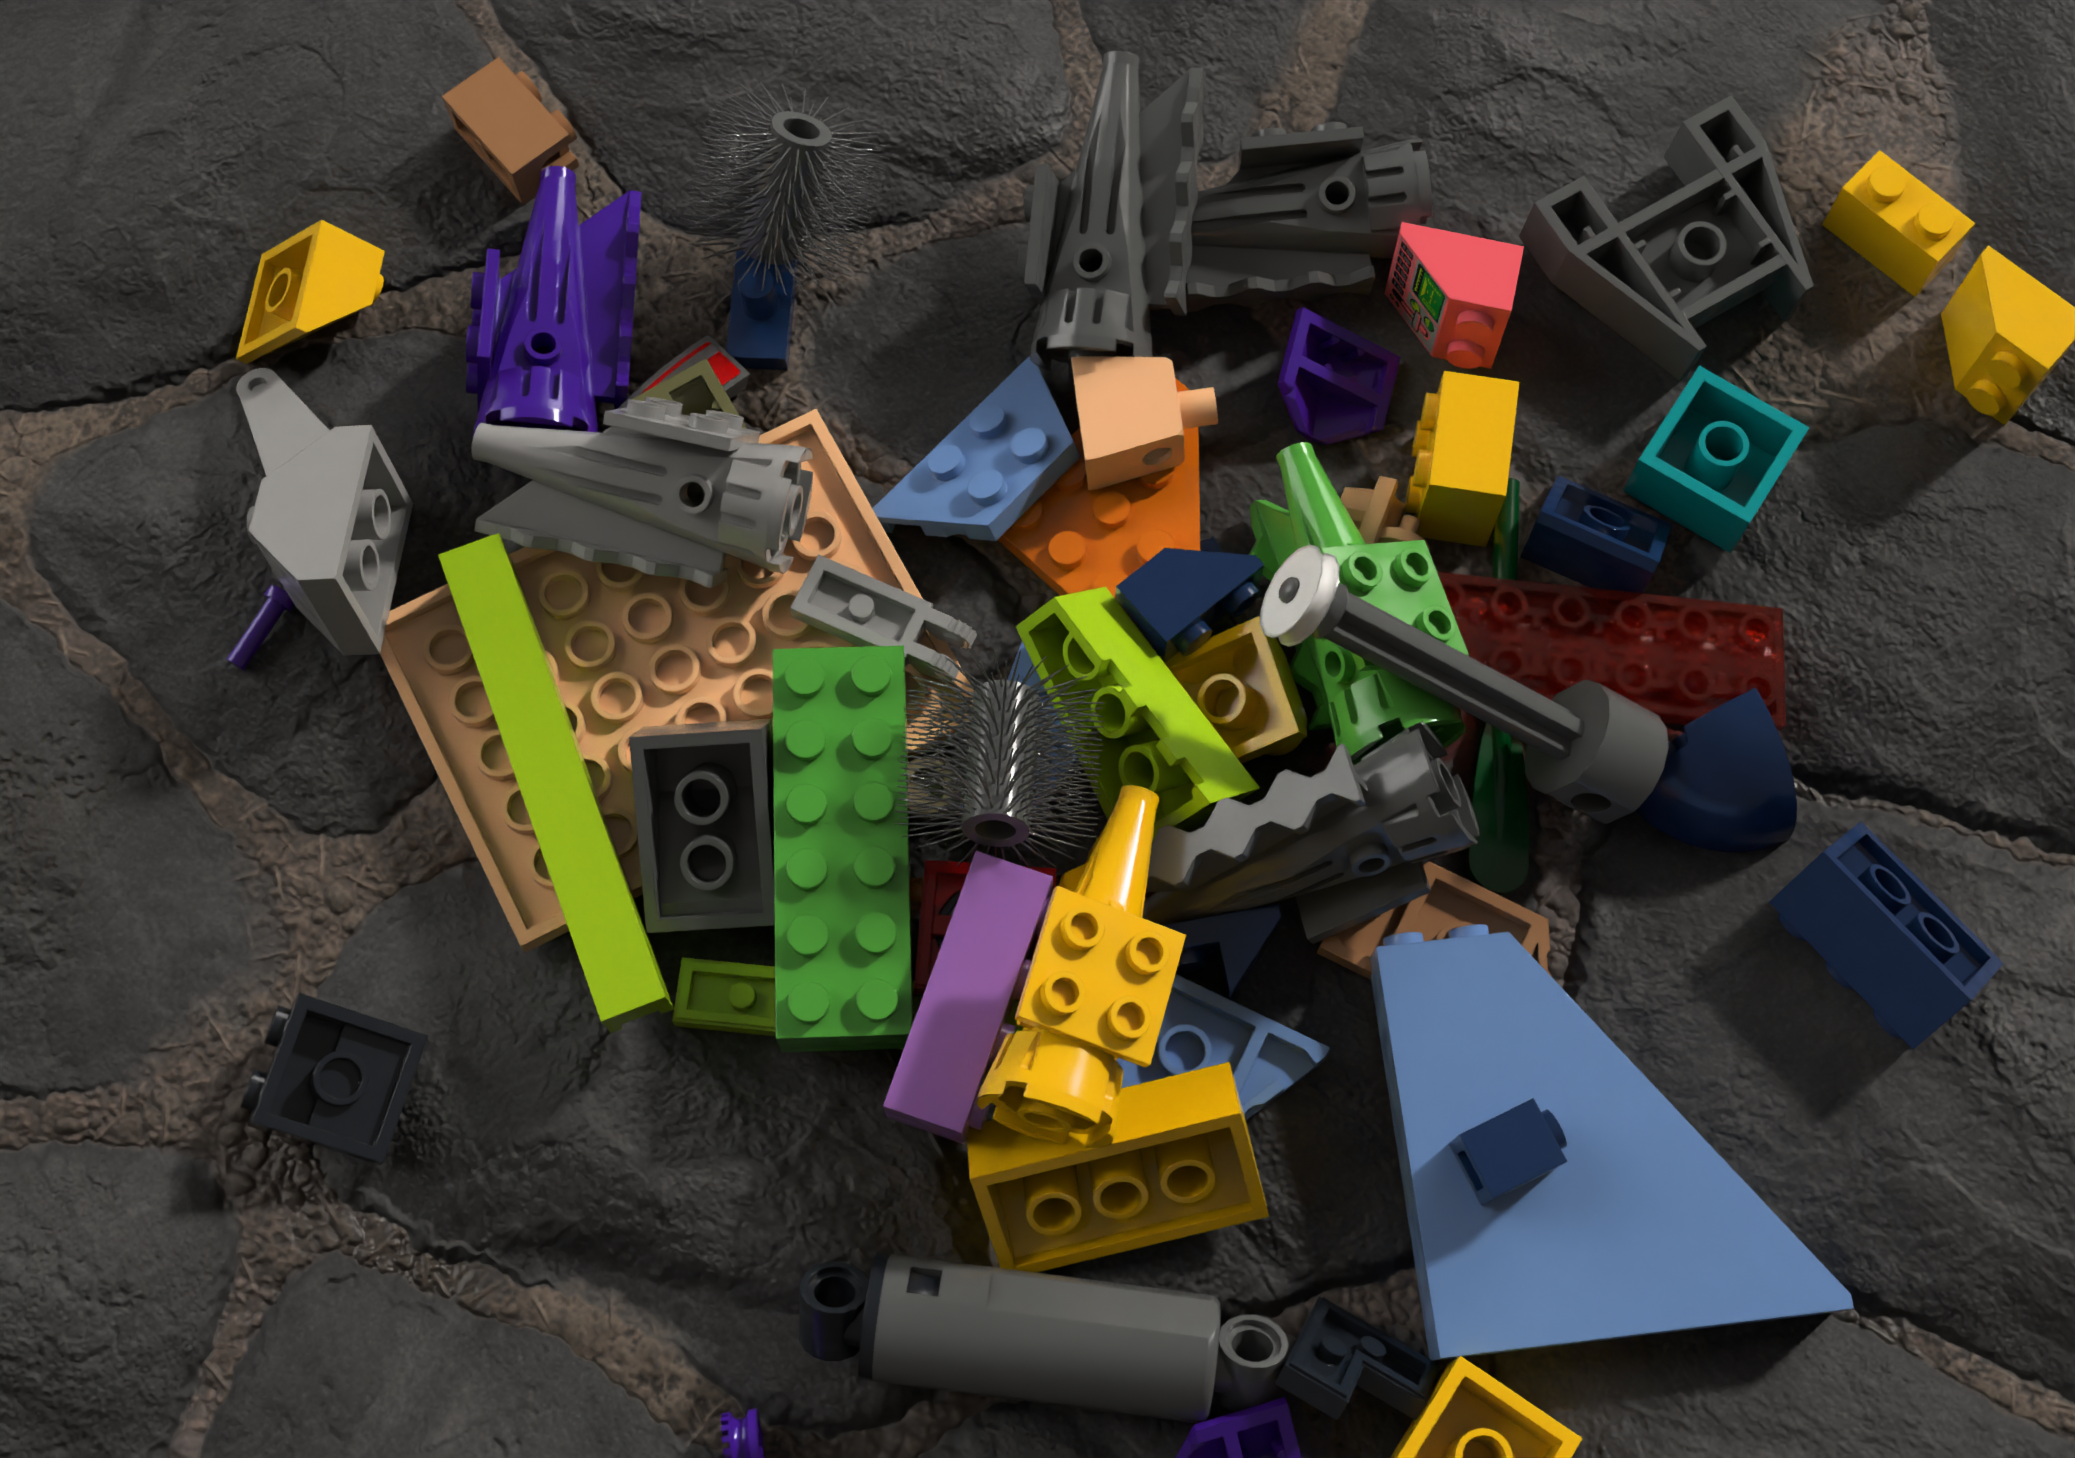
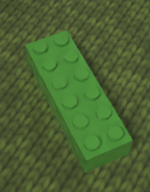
[773,645,914,1053]

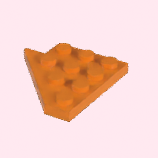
[998,378,1200,598]

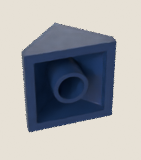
[1520,475,1672,607]

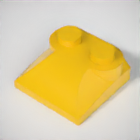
[1165,616,1307,764]

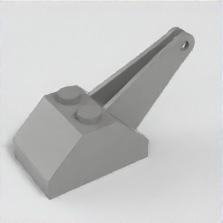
[236,368,413,655]

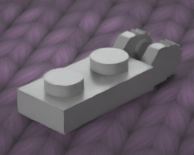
[790,554,977,683]

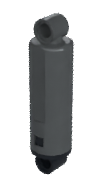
[799,1252,1289,1423]

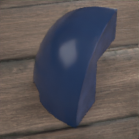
[1636,688,1797,852]

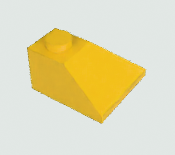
[236,220,385,364]

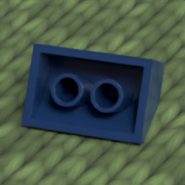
[1769,822,2004,1050]

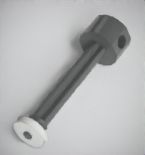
[1260,544,1669,824]

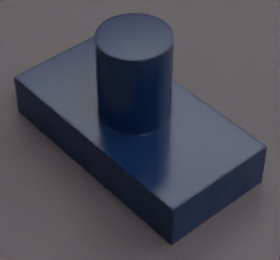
[726,250,798,370]

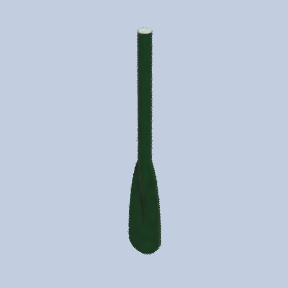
[1465,478,1529,895]

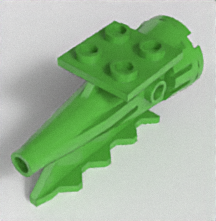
[1249,442,1469,766]

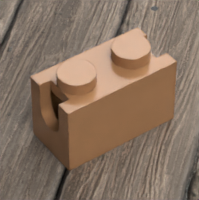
[442,57,579,205]

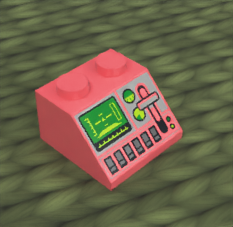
[1385,222,1524,369]

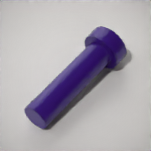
[226,585,294,671]

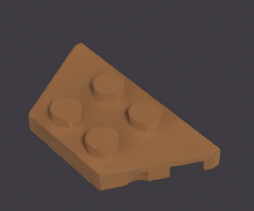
[1317,861,1552,980]

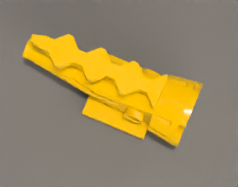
[976,785,1186,1148]

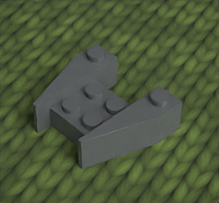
[1519,95,1814,381]

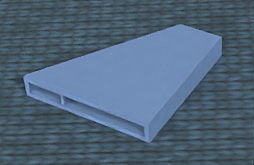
[1370,924,1854,1361]

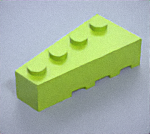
[1015,586,1260,841]

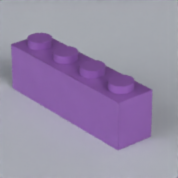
[883,851,1053,1144]

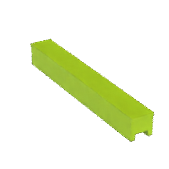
[438,533,674,1033]

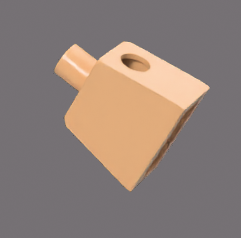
[1071,356,1218,490]

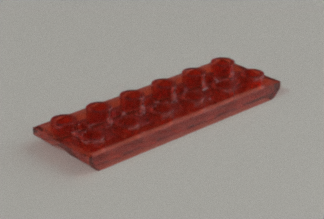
[1437,572,1786,730]

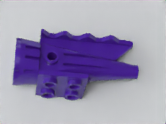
[466,166,641,473]

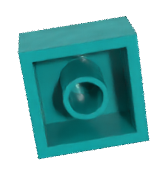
[1623,366,1810,554]

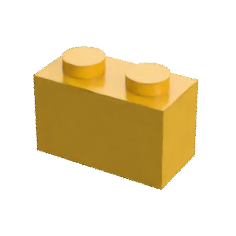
[1822,150,1976,297]

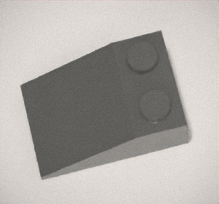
[629,719,775,933]

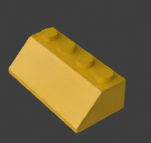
[967,1062,1269,1273]

